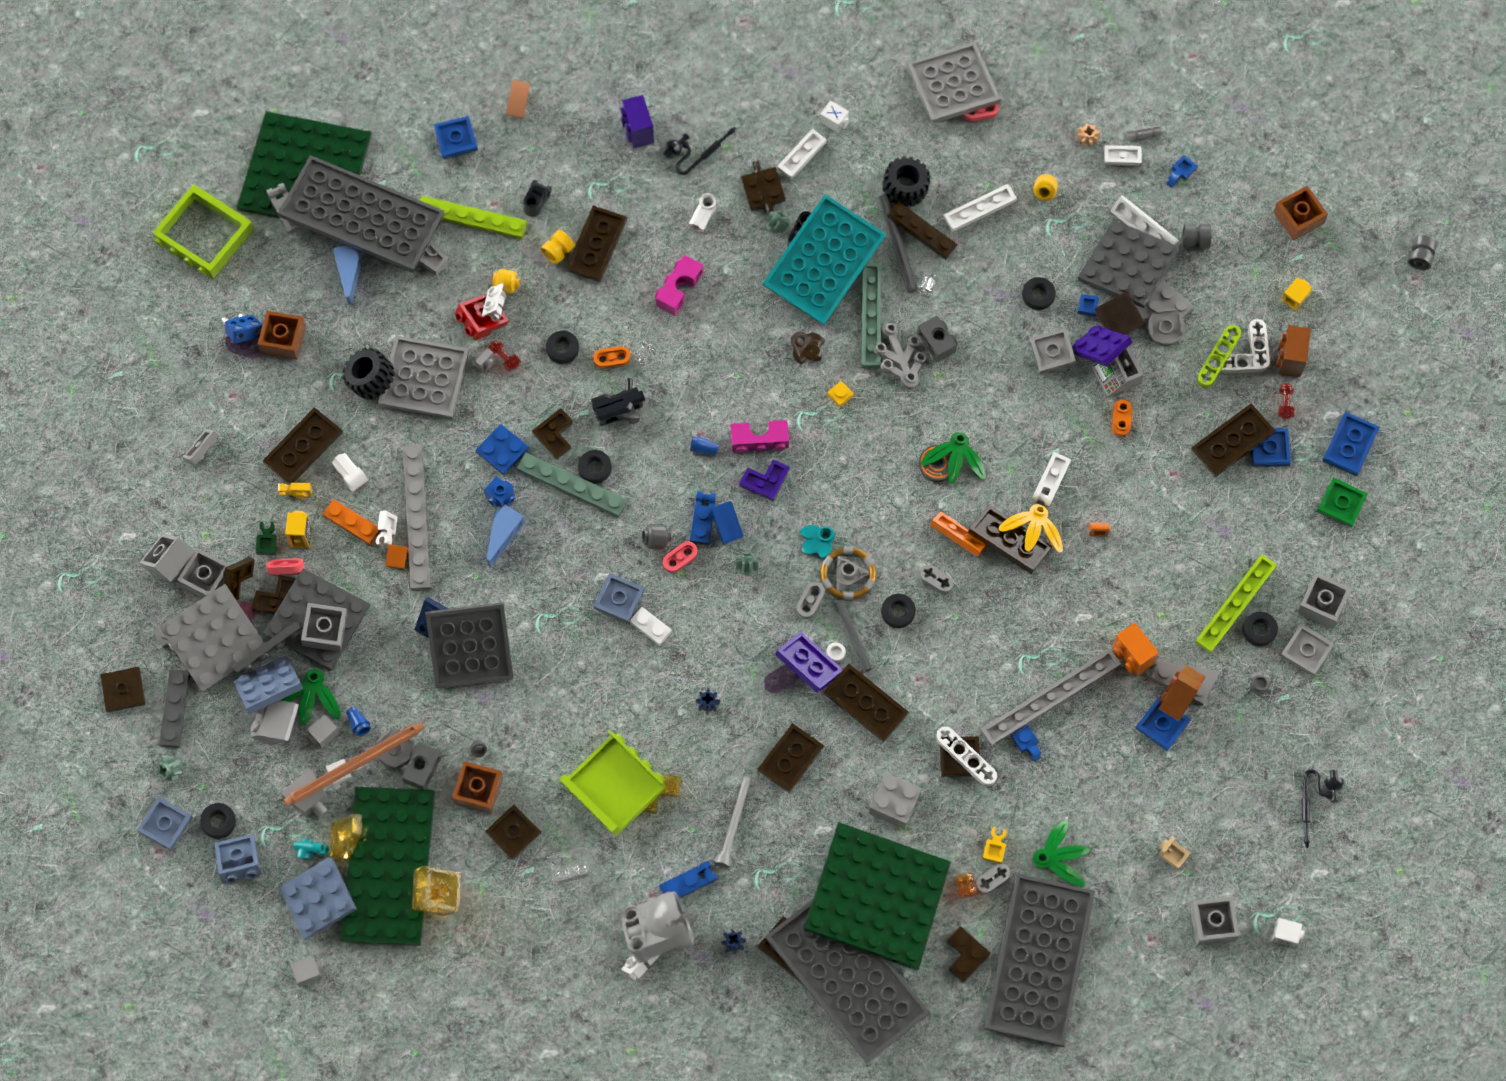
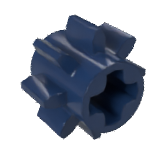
[696,689,720,715]
[721,928,746,955]

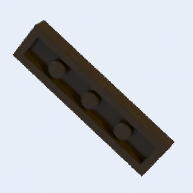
[887,201,958,260]

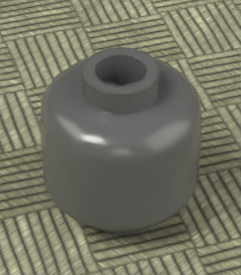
[642,524,671,549]

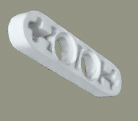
[936,726,997,787]

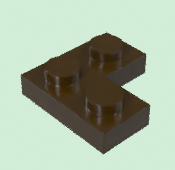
[532,408,573,460]
[223,557,255,601]
[252,576,296,614]
[947,926,990,984]

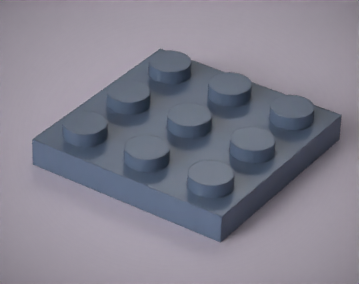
[233,655,303,715]
[279,857,357,940]

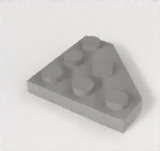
[1136,279,1194,322]

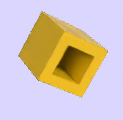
[1281,277,1312,311]

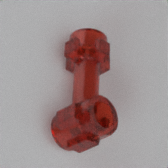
[489,340,521,372]
[1278,383,1295,419]

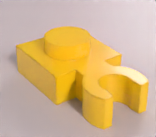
[278,483,313,499]
[982,827,1006,864]

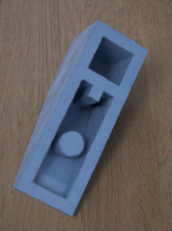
[333,245,363,305]
[487,505,525,567]

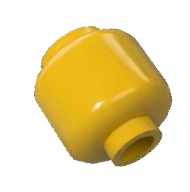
[1033,174,1058,201]
[492,269,520,294]

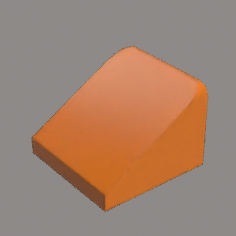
[1089,522,1110,537]
[386,544,409,570]

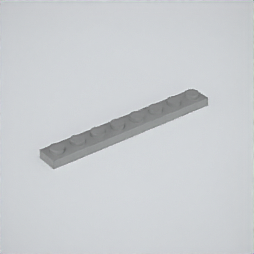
[403,444,431,591]
[981,649,1121,747]

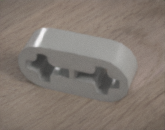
[920,565,953,594]
[976,864,1010,895]

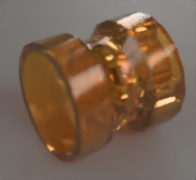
[954,873,978,898]

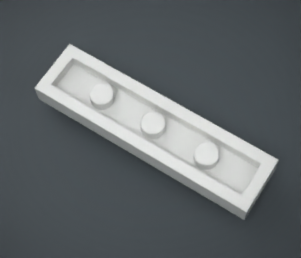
[943,184,1017,233]
[1110,195,1179,245]

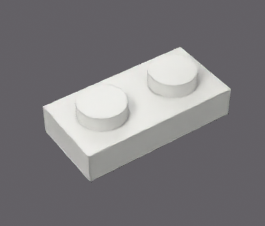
[1104,145,1142,166]
[630,607,672,646]

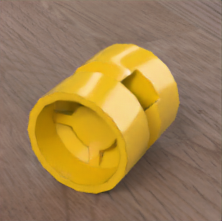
[540,230,575,265]

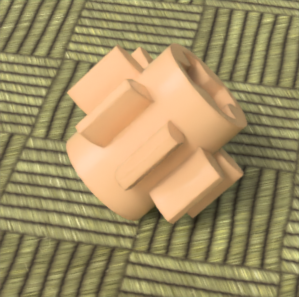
[1077,123,1100,147]

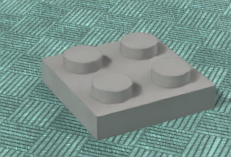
[1030,328,1076,374]
[1280,624,1334,677]

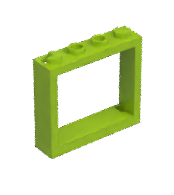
[152,184,254,279]

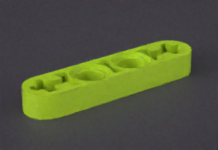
[1197,325,1241,389]

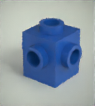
[484,476,515,509]

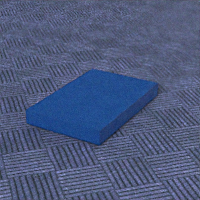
[1322,412,1380,476]

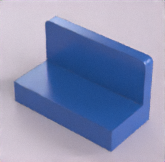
[710,501,744,544]

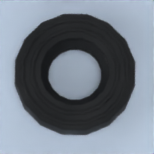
[1022,277,1056,310]
[546,330,579,364]
[578,450,612,484]
[881,593,916,628]
[1243,611,1278,646]
[200,803,236,839]

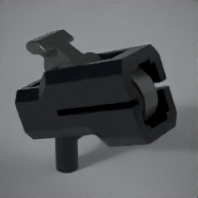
[591,378,645,427]

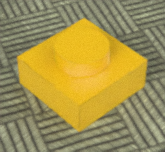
[827,381,854,408]

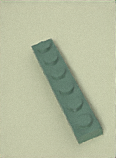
[862,263,881,368]
[517,453,627,518]

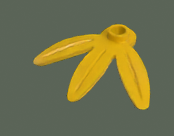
[999,504,1063,553]

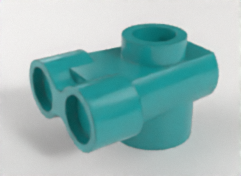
[294,838,329,860]

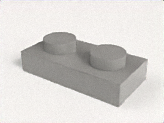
[182,429,219,465]

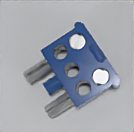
[222,313,263,343]

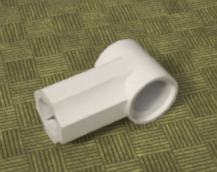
[689,193,716,232]
[332,453,368,492]

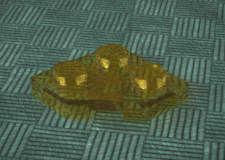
[331,814,362,862]

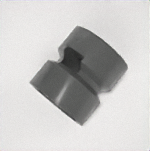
[1182,224,1211,249]
[1408,235,1438,270]

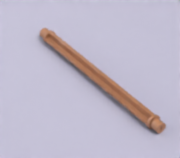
[283,721,425,807]

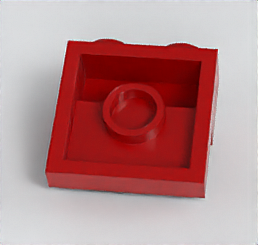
[455,294,509,341]

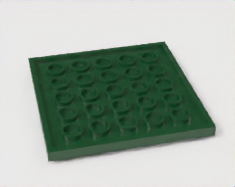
[237,111,372,218]
[803,822,951,971]

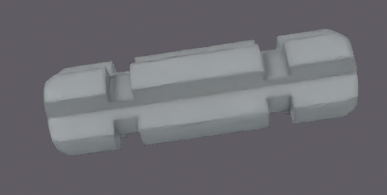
[1126,125,1162,141]

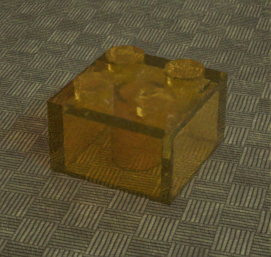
[412,866,461,916]

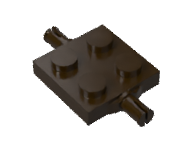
[741,160,786,216]

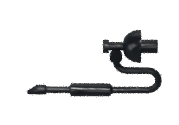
[663,127,737,175]
[1301,769,1344,848]

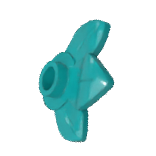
[799,524,835,558]

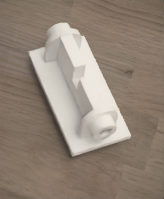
[482,283,506,321]
[622,955,660,981]

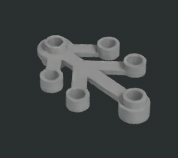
[874,323,926,389]

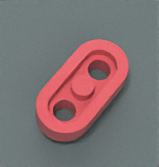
[963,104,999,122]
[663,541,698,573]
[266,558,305,576]

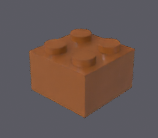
[1273,186,1328,241]
[258,311,306,360]
[1276,325,1311,378]
[1159,665,1206,721]
[452,761,503,814]

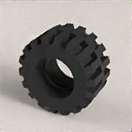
[882,156,931,207]
[342,347,395,400]

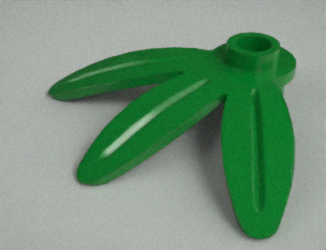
[921,432,986,484]
[281,669,341,725]
[1033,820,1090,887]

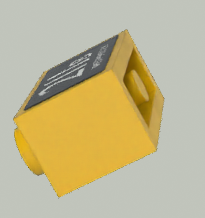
[285,511,312,548]

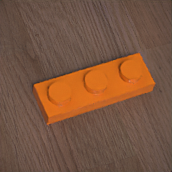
[323,499,380,545]
[930,512,987,557]

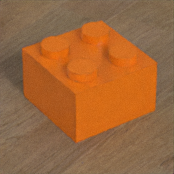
[1112,623,1159,677]

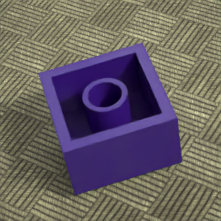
[620,95,654,149]

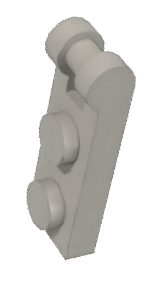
[266,183,304,234]

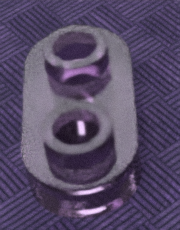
[225,336,261,358]
[764,664,800,693]

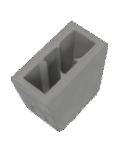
[281,769,329,819]

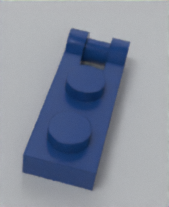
[690,491,716,545]
[659,861,718,898]

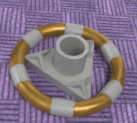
[820,547,876,600]

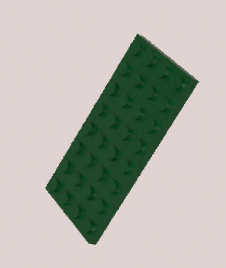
[340,787,435,946]

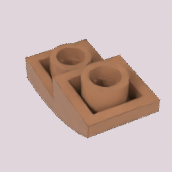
[506,80,530,119]

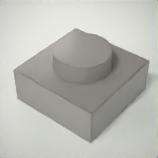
[475,348,495,373]

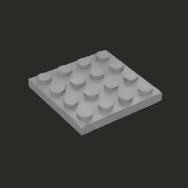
[907,42,1001,124]
[378,335,469,419]
[159,584,264,692]

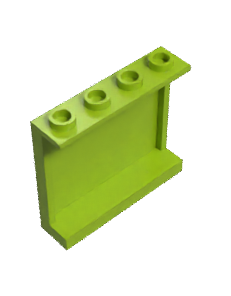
[559,730,667,837]

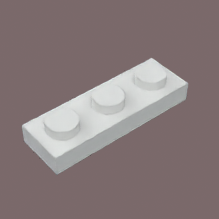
[777,129,826,180]

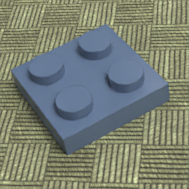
[593,573,645,623]
[137,797,193,851]

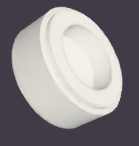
[826,643,846,663]

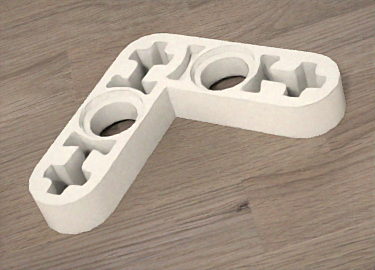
[1214,319,1270,374]

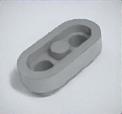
[797,582,825,619]

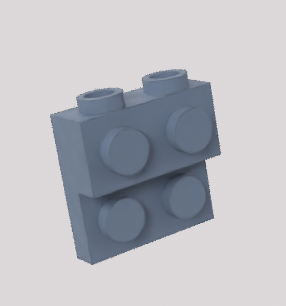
[214,834,261,885]

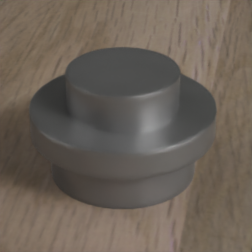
[1250,675,1270,694]

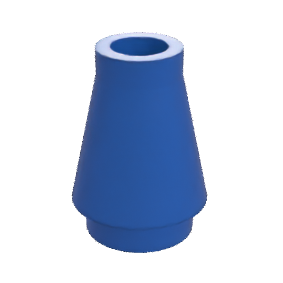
[690,435,719,455]
[346,707,371,736]

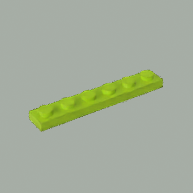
[420,195,528,240]
[1195,554,1277,654]

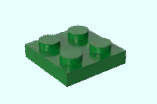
[1316,477,1368,528]

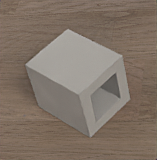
[307,714,340,749]
[291,956,324,987]

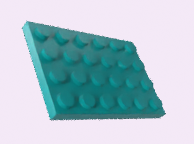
[762,194,886,326]

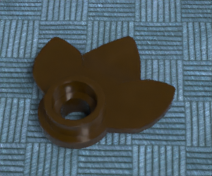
[791,332,825,365]

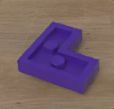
[739,459,790,502]

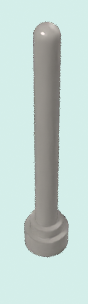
[714,777,751,868]

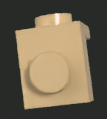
[1159,836,1190,870]

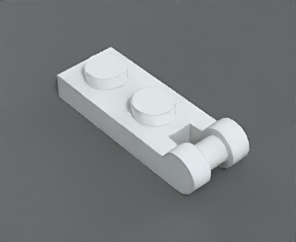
[1032,452,1071,507]

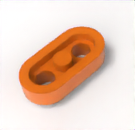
[593,346,631,369]
[1112,400,1132,437]

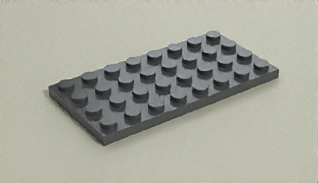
[278,155,445,273]
[984,873,1095,1047]
[765,899,930,1064]

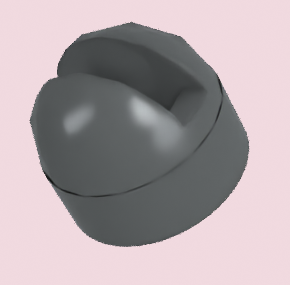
[470,740,487,758]

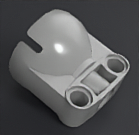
[622,892,694,963]

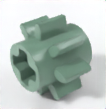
[765,210,789,234]
[736,553,759,576]
[158,756,183,781]

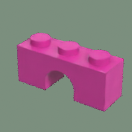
[655,254,704,316]
[731,420,789,453]

